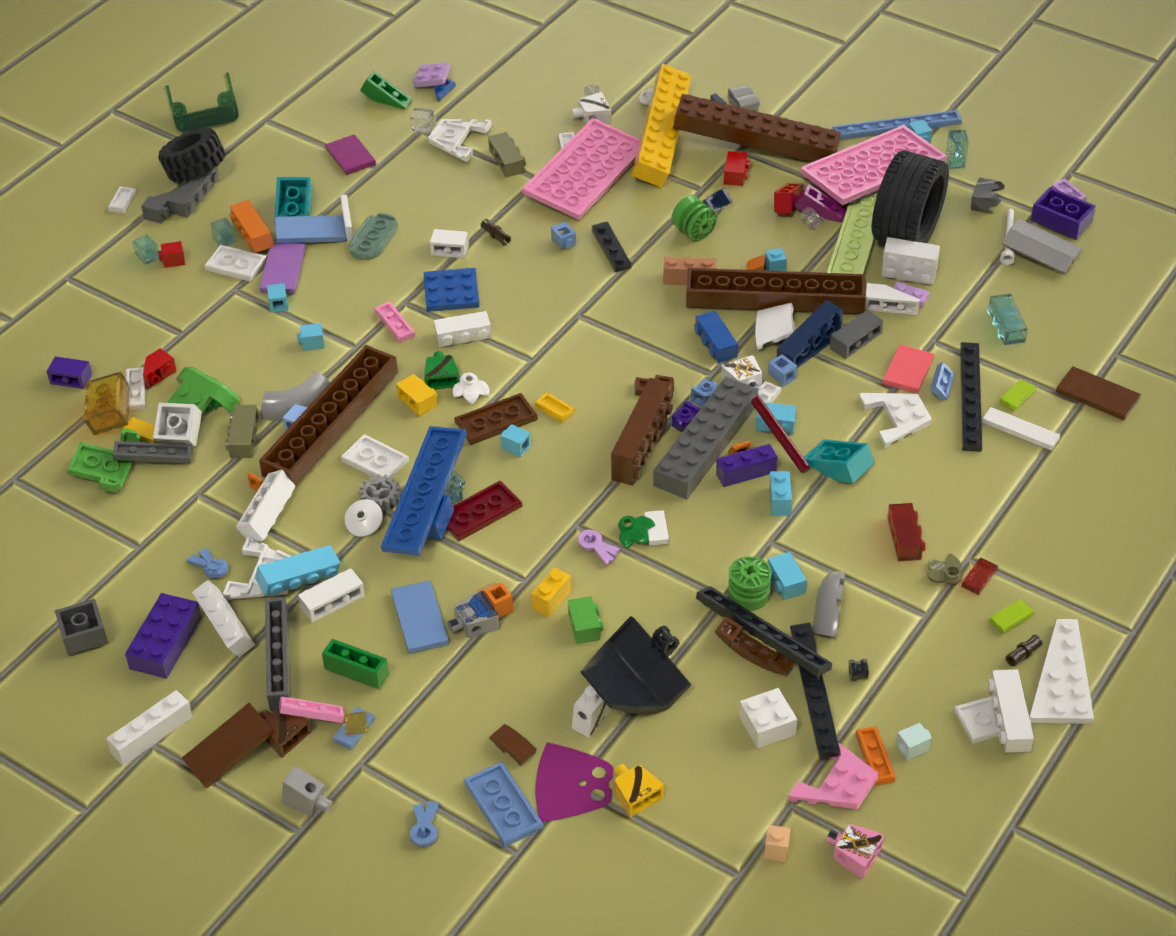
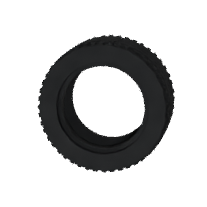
[871,150,949,243]

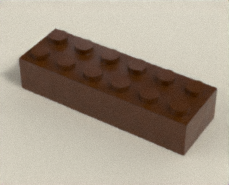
[611,378,673,486]

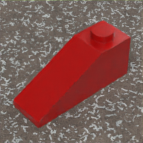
[774,183,804,215]

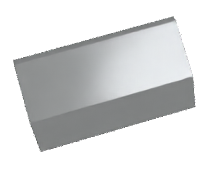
[1002,219,1082,275]

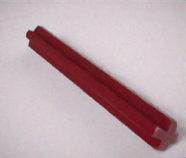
[751,395,810,473]

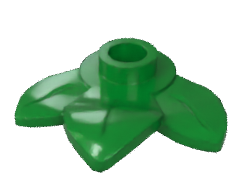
[618,516,655,549]

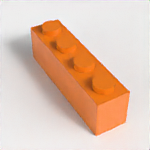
[229,199,274,253]

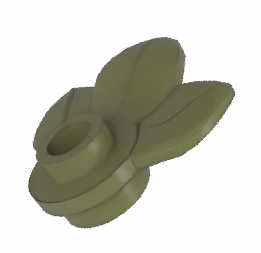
[926,553,963,584]

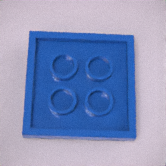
[423,268,479,312]

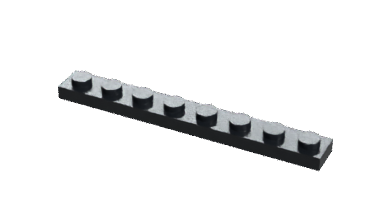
[960,342,982,452]
[696,586,833,677]
[790,622,841,760]

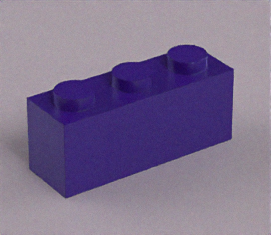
[716,444,778,487]

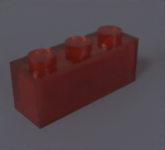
[887,503,926,562]

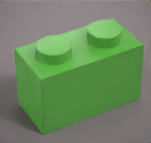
[568,596,603,644]

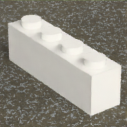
[236,470,295,542]
[192,580,255,658]
[988,669,1034,753]
[106,690,193,766]

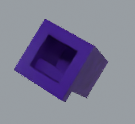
[672,400,701,432]

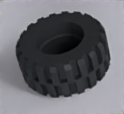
[158,127,225,183]

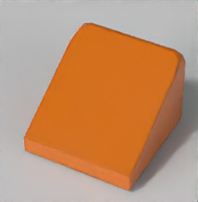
[746,255,765,270]
[728,440,751,455]
[247,472,264,491]

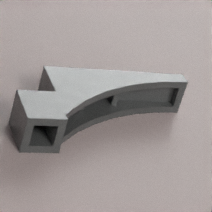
[141,167,220,224]

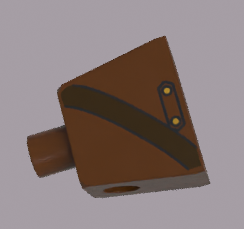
[260,708,311,758]

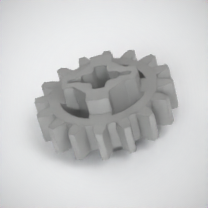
[359,474,401,511]

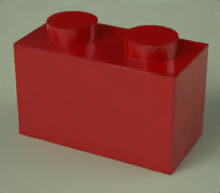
[723,151,750,186]

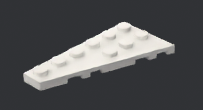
[1029,619,1094,724]

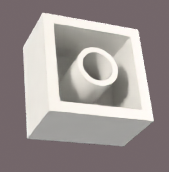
[153,403,202,447]
[739,688,797,749]

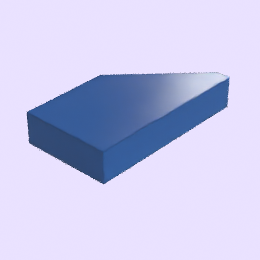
[434,79,456,102]

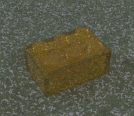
[84,371,130,435]

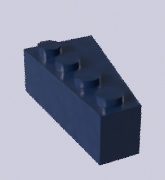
[776,300,843,368]

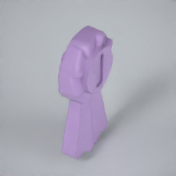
[578,530,620,566]

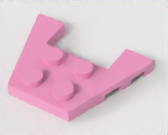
[789,742,878,809]

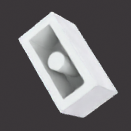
[430,229,469,258]

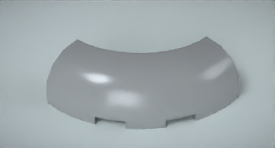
[261,372,330,420]
[812,571,845,637]

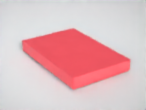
[883,345,935,394]

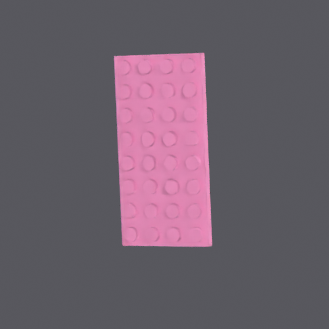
[522,118,640,220]
[800,125,947,205]

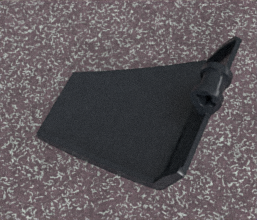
[580,616,691,713]

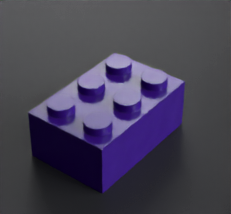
[1031,187,1096,240]

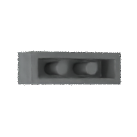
[830,310,883,359]

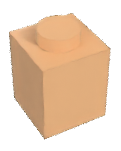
[764,825,791,862]

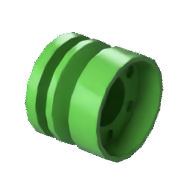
[671,195,717,241]
[728,556,771,611]

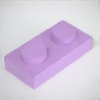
[1051,179,1087,201]
[893,281,930,308]

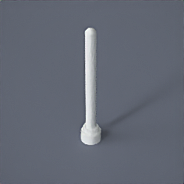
[1000,209,1015,265]

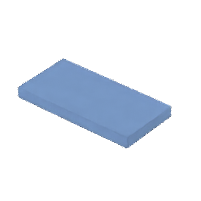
[275,215,346,243]
[391,580,449,654]
[463,762,544,848]

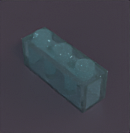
[987,294,1028,345]

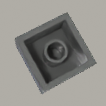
[54,599,108,655]

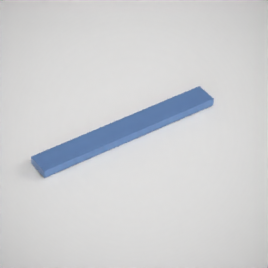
[832,110,962,140]

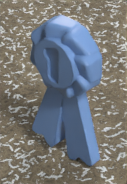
[187,548,229,578]
[410,801,439,847]

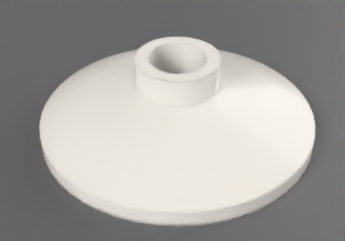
[345,499,383,537]

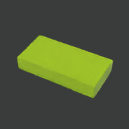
[999,379,1037,411]
[989,599,1034,634]

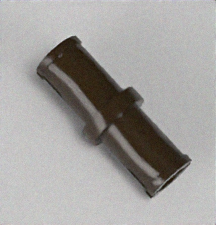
[480,219,511,246]
[1005,634,1043,666]

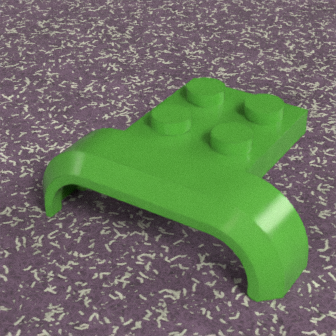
[167,366,240,413]
[67,428,140,493]

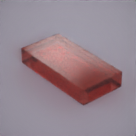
[961,557,999,595]

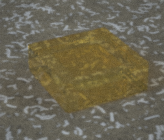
[344,711,368,735]

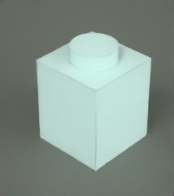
[896,723,932,761]

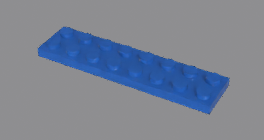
[381,426,467,556]

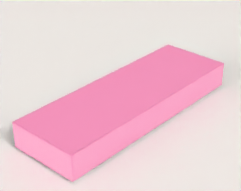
[374,302,415,343]
[279,697,344,723]

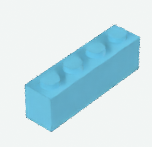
[255,545,341,596]

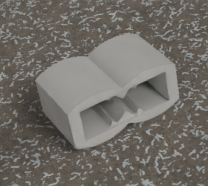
[728,84,760,112]

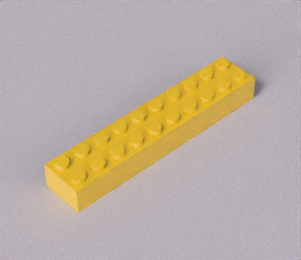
[631,63,692,188]

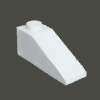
[865,283,920,315]

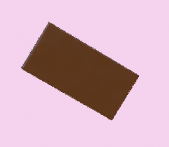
[1056,366,1141,420]
[454,393,538,446]
[182,702,275,789]

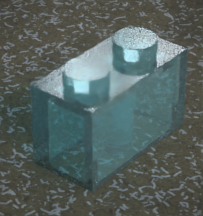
[946,129,969,169]

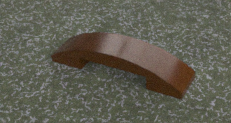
[715,617,794,675]

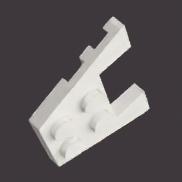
[428,119,492,162]
[859,393,932,448]
[223,537,291,600]

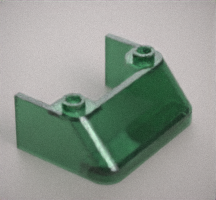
[164,72,239,133]

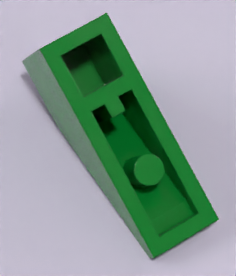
[360,71,412,110]

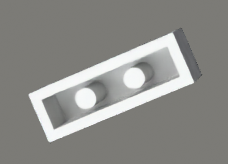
[434,311,492,347]
[298,568,365,623]

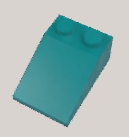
[274,177,313,225]
[804,439,874,484]

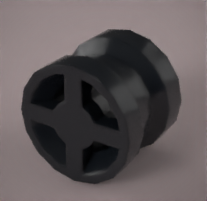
[848,659,869,681]

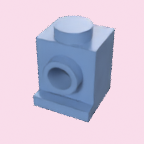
[551,222,576,249]
[768,354,797,387]
[691,379,718,408]

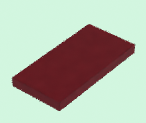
[446,480,523,542]

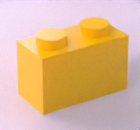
[396,374,437,417]
[531,567,572,617]

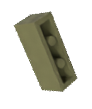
[488,132,526,178]
[225,405,259,458]

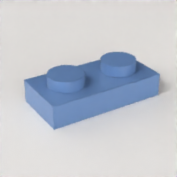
[930,362,954,401]

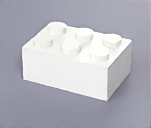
[881,237,940,285]

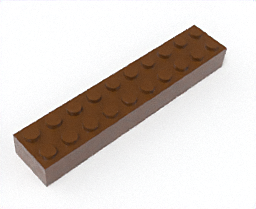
[673,93,841,162]
[686,268,866,314]
[259,345,398,487]

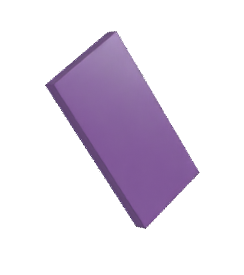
[259,243,306,294]

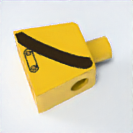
[614,764,664,818]

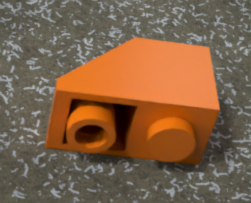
[476,582,513,618]

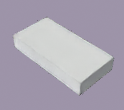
[108,187,136,214]
[645,510,669,546]

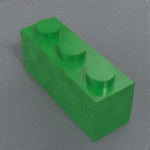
[322,639,389,689]

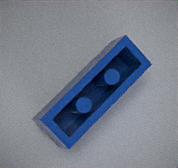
[694,311,738,363]

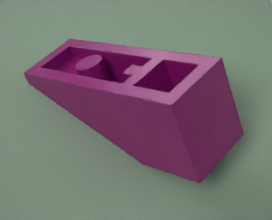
[794,184,847,223]

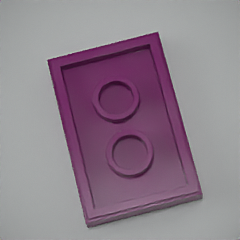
[325,134,376,175]

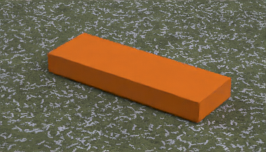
[855,726,896,786]

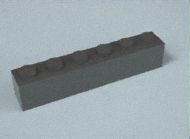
[265,597,291,712]

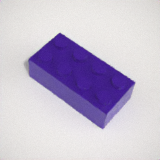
[125,593,202,679]

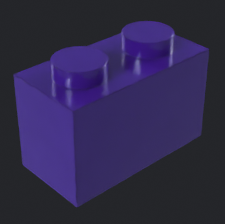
[47,356,92,389]

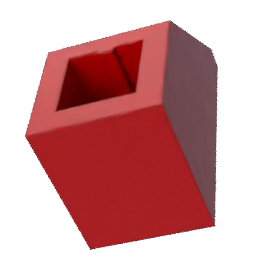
[143,348,177,389]

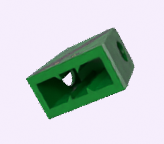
[424,351,460,390]

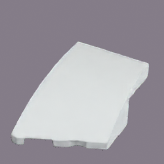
[755,303,796,349]

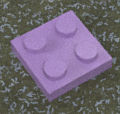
[413,62,451,87]

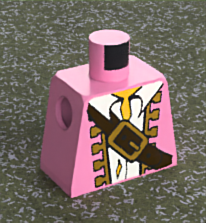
[826,824,884,879]

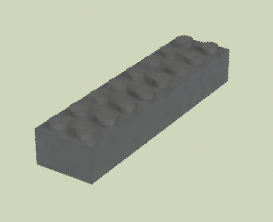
[653,376,759,499]

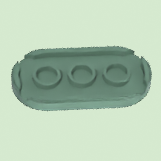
[349,213,398,260]

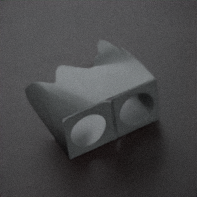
[971,177,1005,213]

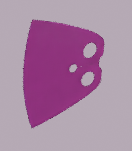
[535,742,614,822]

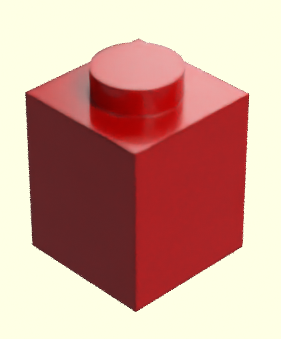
[158,241,185,268]

